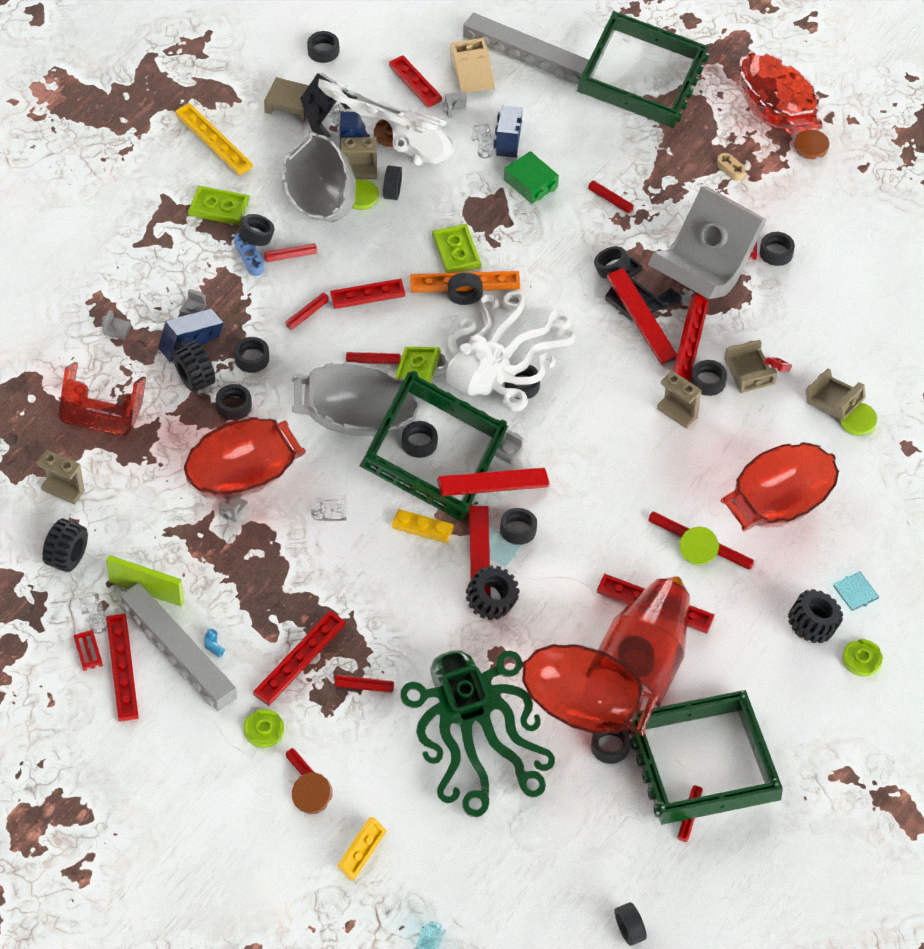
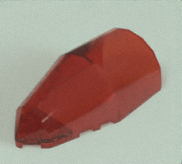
[586,576,690,707]

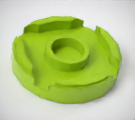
[352,179,379,210]
[839,403,877,436]
[680,526,719,566]
[842,639,883,676]
[244,709,284,748]

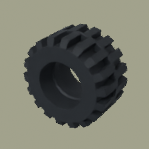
[173,341,215,393]
[42,518,88,572]
[465,565,520,620]
[788,589,843,643]

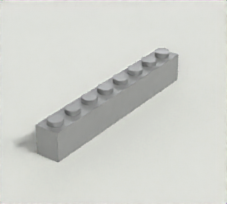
[463,12,589,84]
[120,583,237,711]

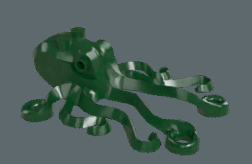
[400,650,555,818]

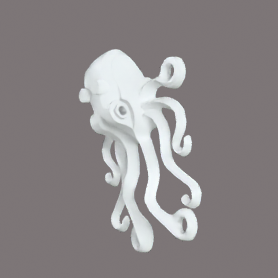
[318,78,454,165]
[434,291,575,411]

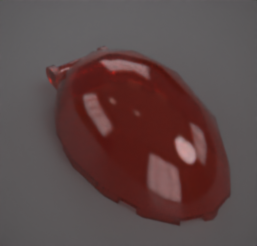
[738,51,823,134]
[184,417,306,500]
[720,442,839,532]
[522,644,660,736]

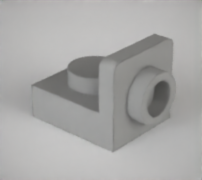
[442,91,467,118]
[179,289,206,316]
[101,310,132,340]
[495,430,524,464]
[219,494,248,522]

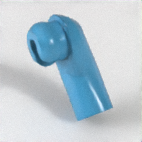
[204,629,225,657]

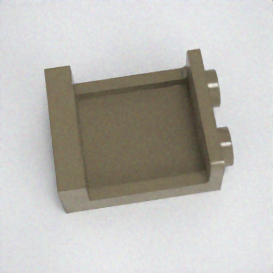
[264,77,309,122]
[341,137,377,179]
[724,340,777,393]
[806,368,866,420]
[657,371,702,429]
[37,450,85,505]

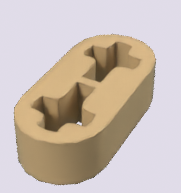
[717,153,746,181]

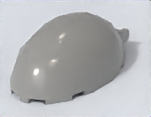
[283,130,356,223]
[292,362,420,436]

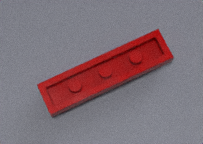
[389,55,442,108]
[330,278,405,309]

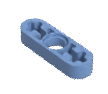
[234,233,264,276]

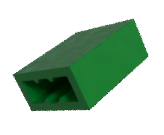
[504,151,559,204]

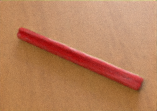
[648,511,754,570]

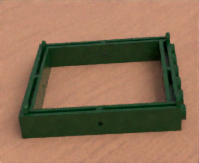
[577,11,710,128]
[359,371,508,521]
[625,690,783,825]

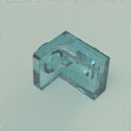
[415,921,446,949]

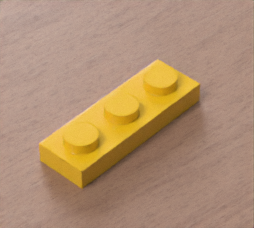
[392,509,453,543]
[337,817,387,880]

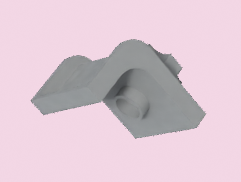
[648,186,767,299]

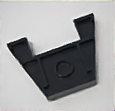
[300,73,358,138]
[605,257,682,321]

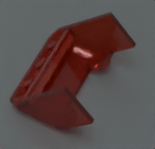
[59,362,146,436]

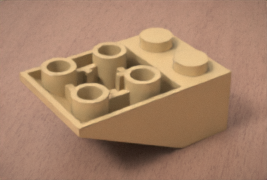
[450,38,495,93]

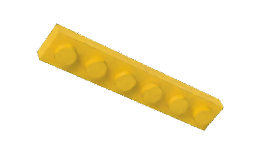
[175,103,253,176]

